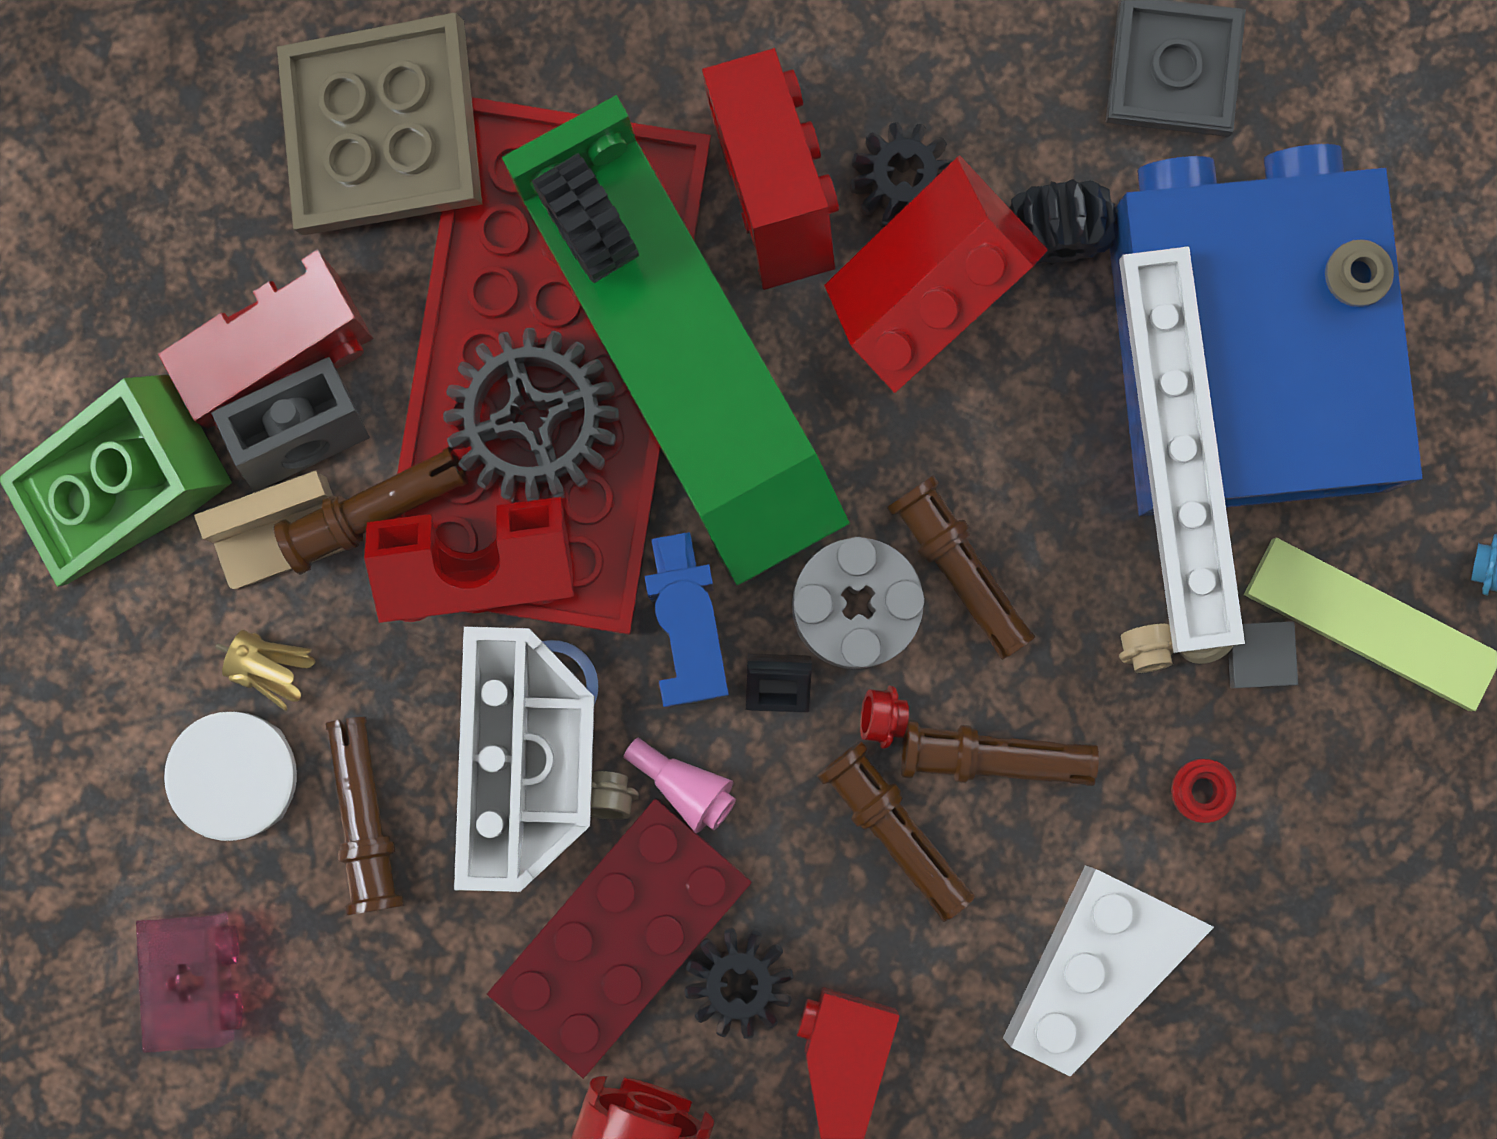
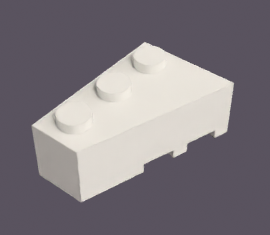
[1003,865,1214,1077]

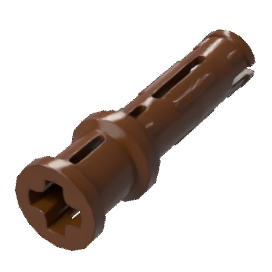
[274,447,468,575]
[887,475,1035,660]
[325,717,404,916]
[901,720,1099,786]
[817,741,975,922]

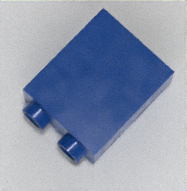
[1110,144,1423,516]

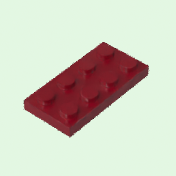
[487,798,752,1079]

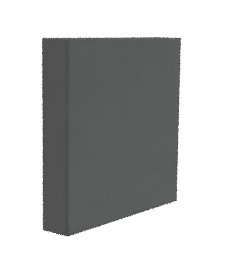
[1105,0,1246,137]

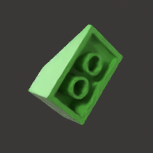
[0,374,232,587]

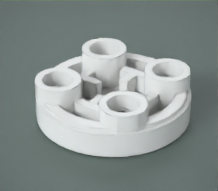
[164,712,297,841]

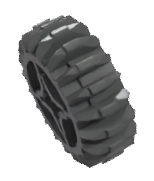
[443,328,619,501]

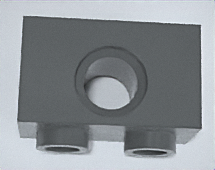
[211,357,370,493]

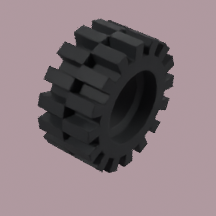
[532,153,639,283]

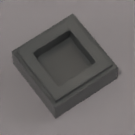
[1228,621,1298,689]

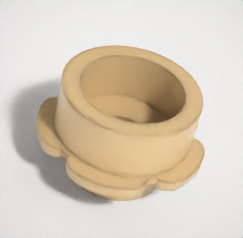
[1119,624,1173,673]

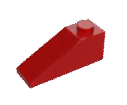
[797,987,900,1139]

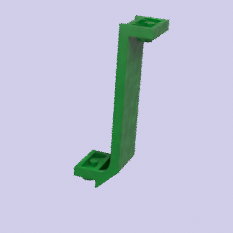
[502,95,850,586]

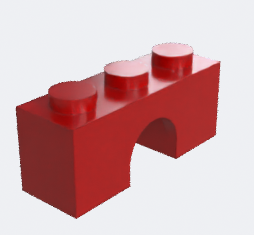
[364,497,574,623]

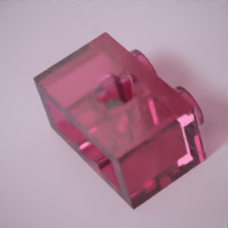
[136,911,243,1053]

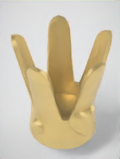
[215,630,316,711]

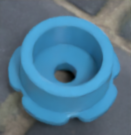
[1471,534,1497,596]

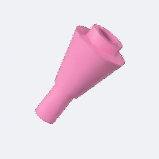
[623,737,736,833]

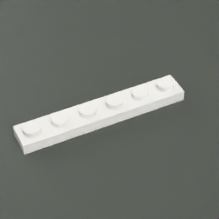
[1119,247,1245,653]

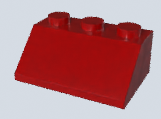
[824,155,1048,393]

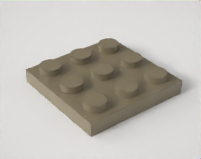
[277,12,482,235]

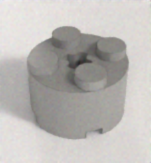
[792,537,924,669]

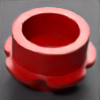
[860,685,909,749]

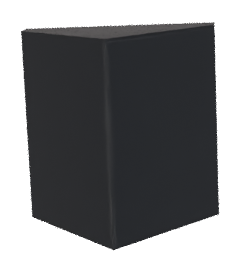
[746,653,812,712]

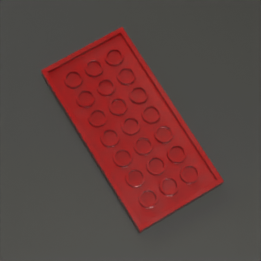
[393,97,711,635]

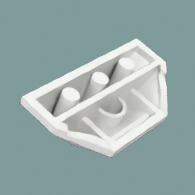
[454,627,595,892]

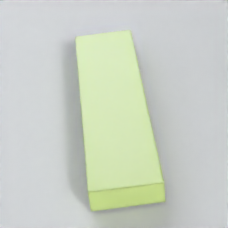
[1244,537,1497,711]

